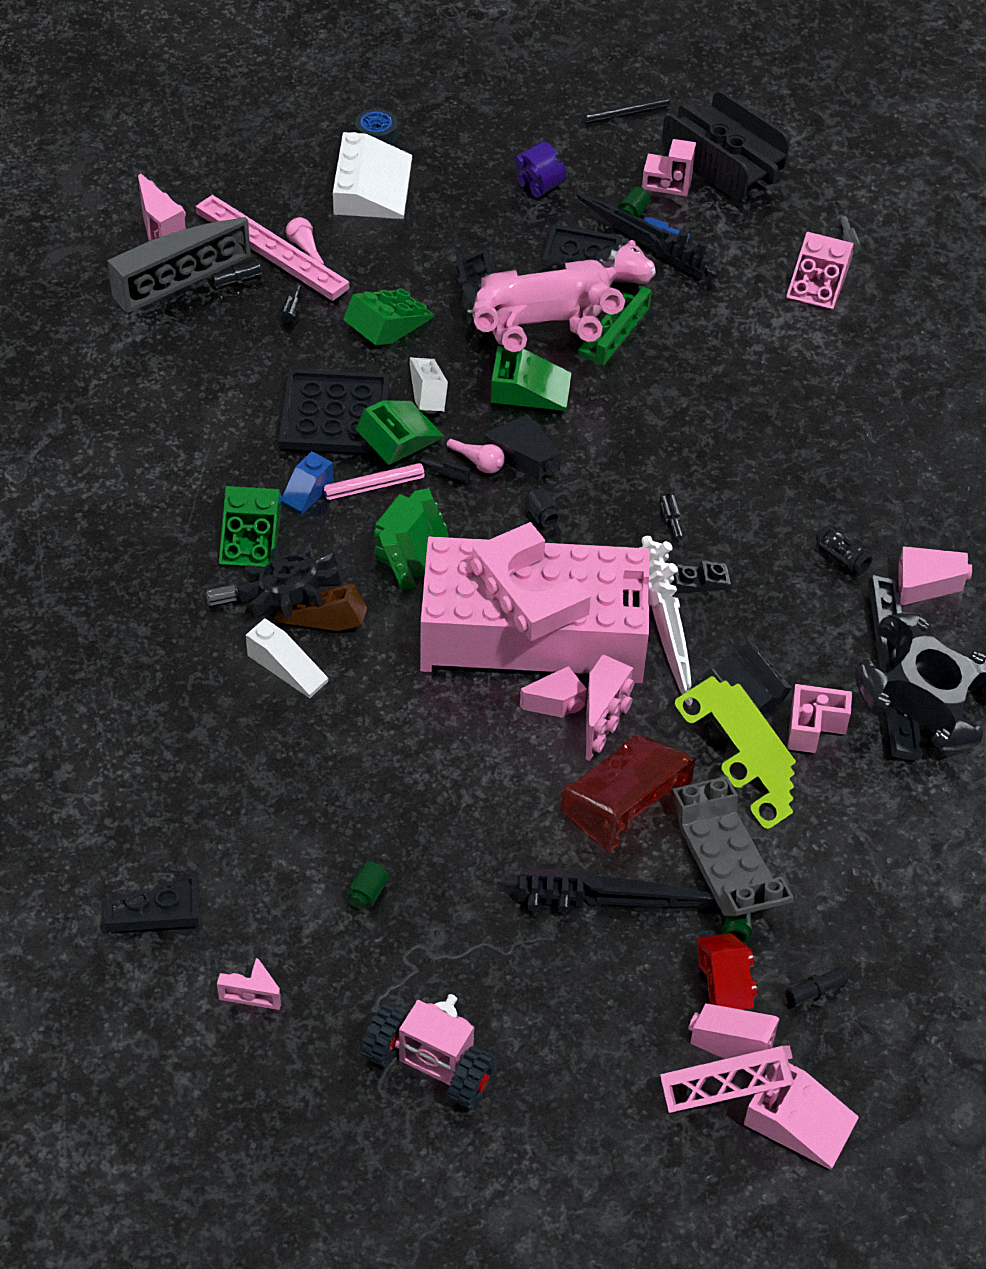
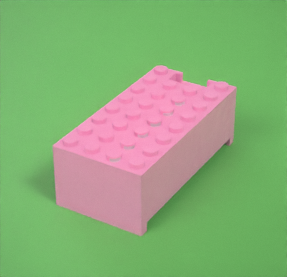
[420,537,649,683]

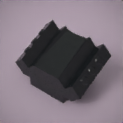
[689,640,792,740]

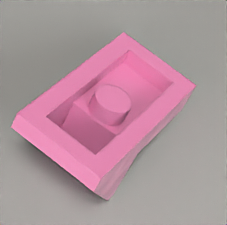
[217,958,281,1010]

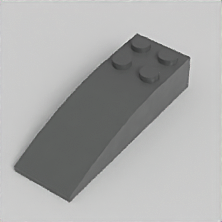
[107,217,251,313]

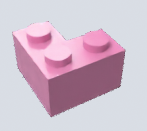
[642,139,696,196]
[787,684,852,753]

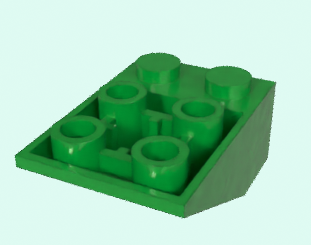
[343,289,434,345]
[491,346,571,411]
[356,400,444,465]
[219,486,282,568]

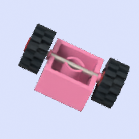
[360,1000,497,1110]

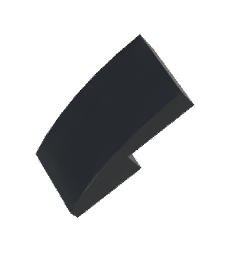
[672,560,731,592]

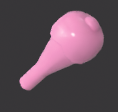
[286,217,324,265]
[447,439,504,474]

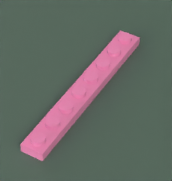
[196,195,349,301]

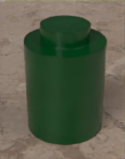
[618,187,651,218]
[346,861,390,909]

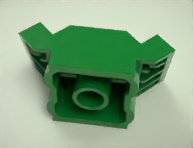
[374,488,449,590]

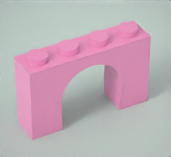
[470,522,591,641]

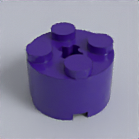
[514,141,566,198]

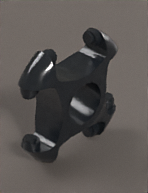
[854,613,986,752]

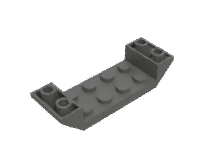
[672,776,794,916]

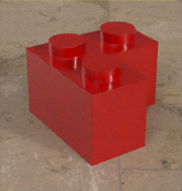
[696,933,757,1010]

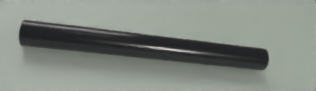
[583,97,670,123]

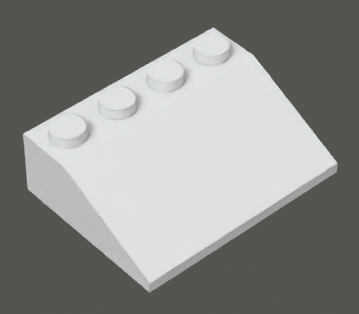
[333,132,412,219]

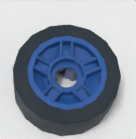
[355,109,398,145]

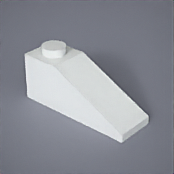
[409,358,448,414]
[246,619,328,698]

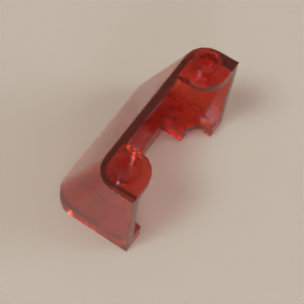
[560,735,695,852]

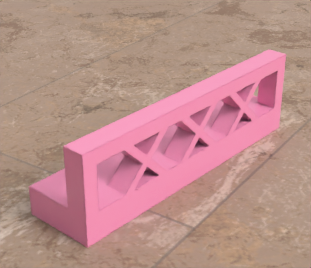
[660,1046,794,1113]

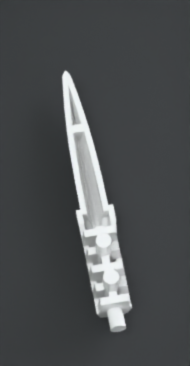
[640,536,693,706]

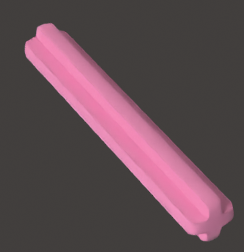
[323,463,424,500]

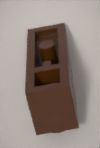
[275,583,367,631]

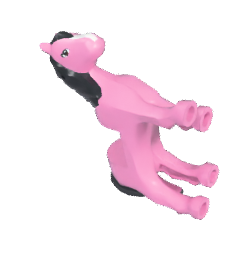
[462,240,655,352]

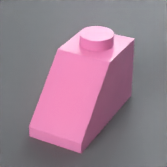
[520,666,587,718]

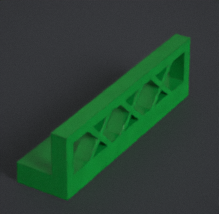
[578,287,652,366]

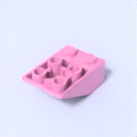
[138,174,186,241]
[786,232,853,310]
[586,654,635,761]
[744,1062,859,1170]

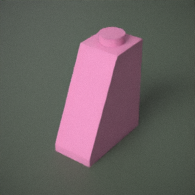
[899,547,972,605]
[688,1004,779,1072]

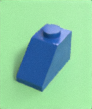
[282,452,334,515]

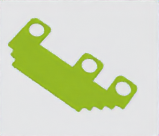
[675,676,796,829]

